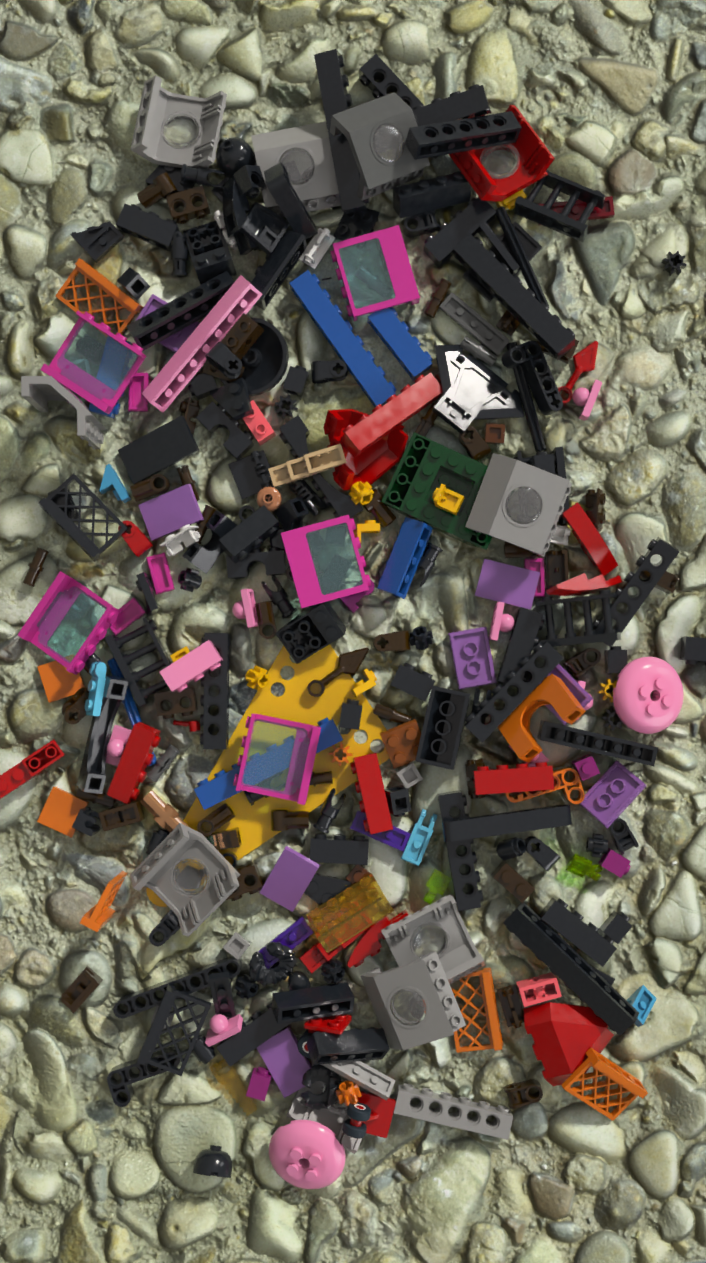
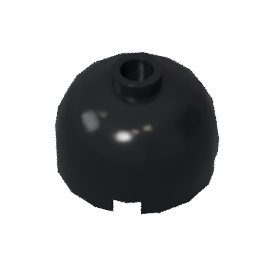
[216,137,255,178]
[193,1145,232,1178]

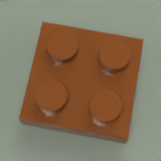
[380,719,421,769]

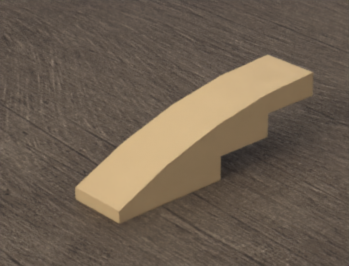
[268,444,347,488]

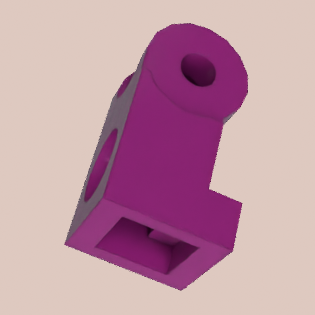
[340,580,374,613]

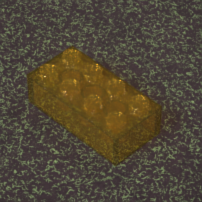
[306,873,394,953]

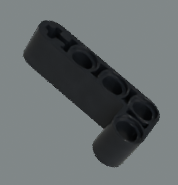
[264,162,318,239]
[501,340,563,416]
[107,1046,181,1107]

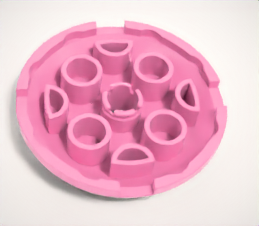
[613,657,684,734]
[269,1120,346,1189]

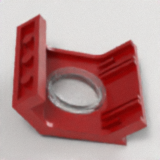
[449,105,555,202]

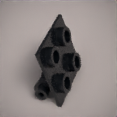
[333,209,380,250]
[228,450,274,499]

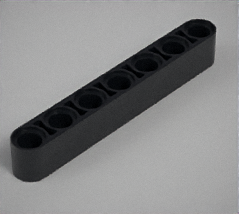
[442,805,572,842]
[113,956,242,1019]

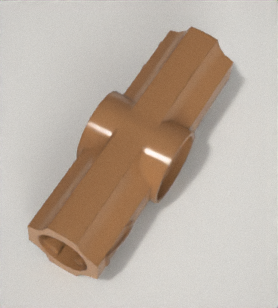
[140,790,189,833]

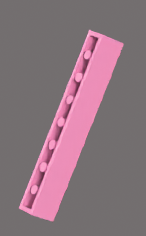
[142,275,263,413]

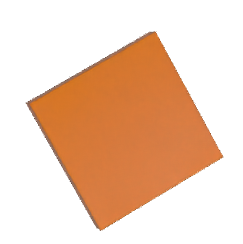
[37,655,85,703]
[37,786,89,838]

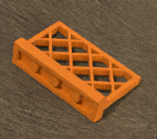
[55,258,144,338]
[80,871,127,932]
[450,967,503,1053]
[562,1048,648,1121]

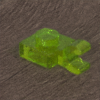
[566,854,603,881]
[423,868,452,904]

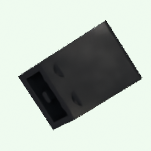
[183,221,237,285]
[275,601,346,664]

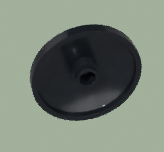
[219,318,289,396]

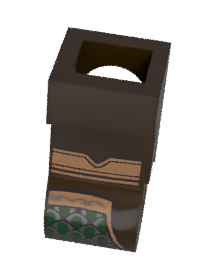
[205,827,242,850]

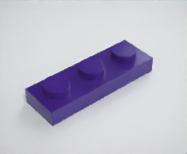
[350,810,411,851]
[257,916,314,968]

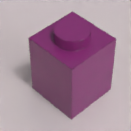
[571,754,600,781]
[598,848,631,878]
[246,1067,272,1102]

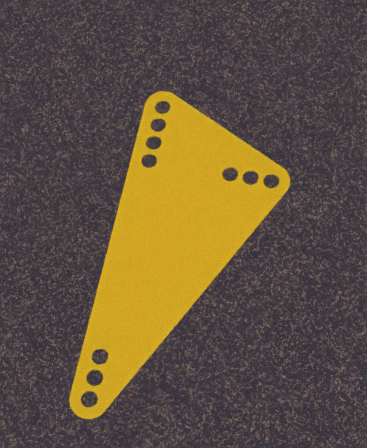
[146,644,389,907]

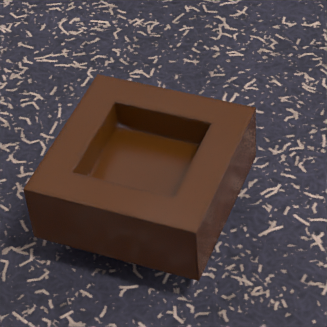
[485,423,505,445]
[346,865,373,890]

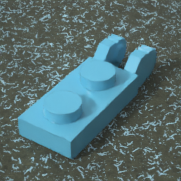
[85,662,107,716]
[401,809,437,866]

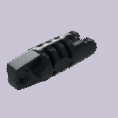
[288,479,327,516]

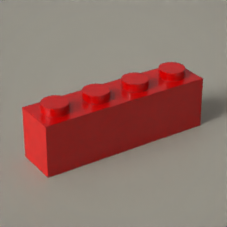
[107,722,161,804]
[350,753,393,835]
[473,762,554,795]

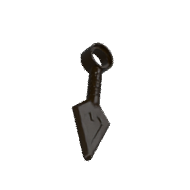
[307,648,369,697]

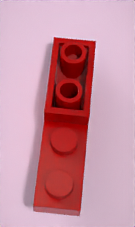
[0,739,65,799]
[347,909,409,968]

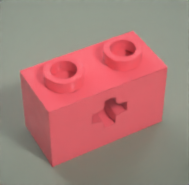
[242,400,276,446]
[516,972,562,1007]

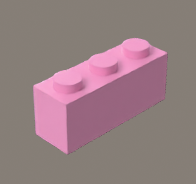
[160,640,223,693]

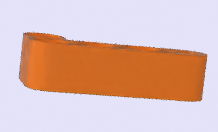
[504,767,585,804]

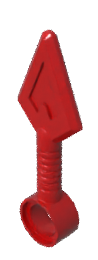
[558,341,598,405]

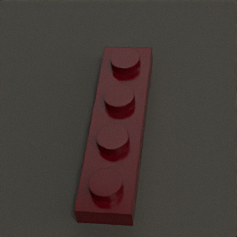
[538,196,615,226]

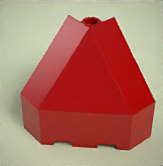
[323,409,409,490]
[524,1002,614,1086]

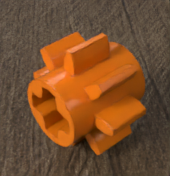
[329,742,353,766]
[336,1080,362,1106]

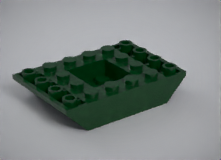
[381,432,515,550]

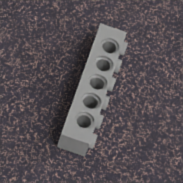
[394,1083,513,1140]

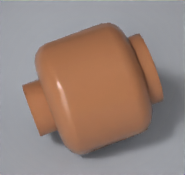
[257,487,282,513]

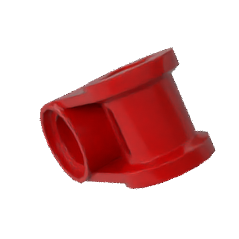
[118,520,153,557]

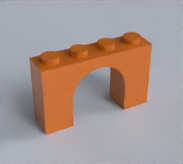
[498,674,586,763]

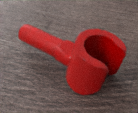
[173,720,200,732]

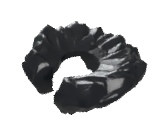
[249,942,298,986]
[300,1064,342,1110]

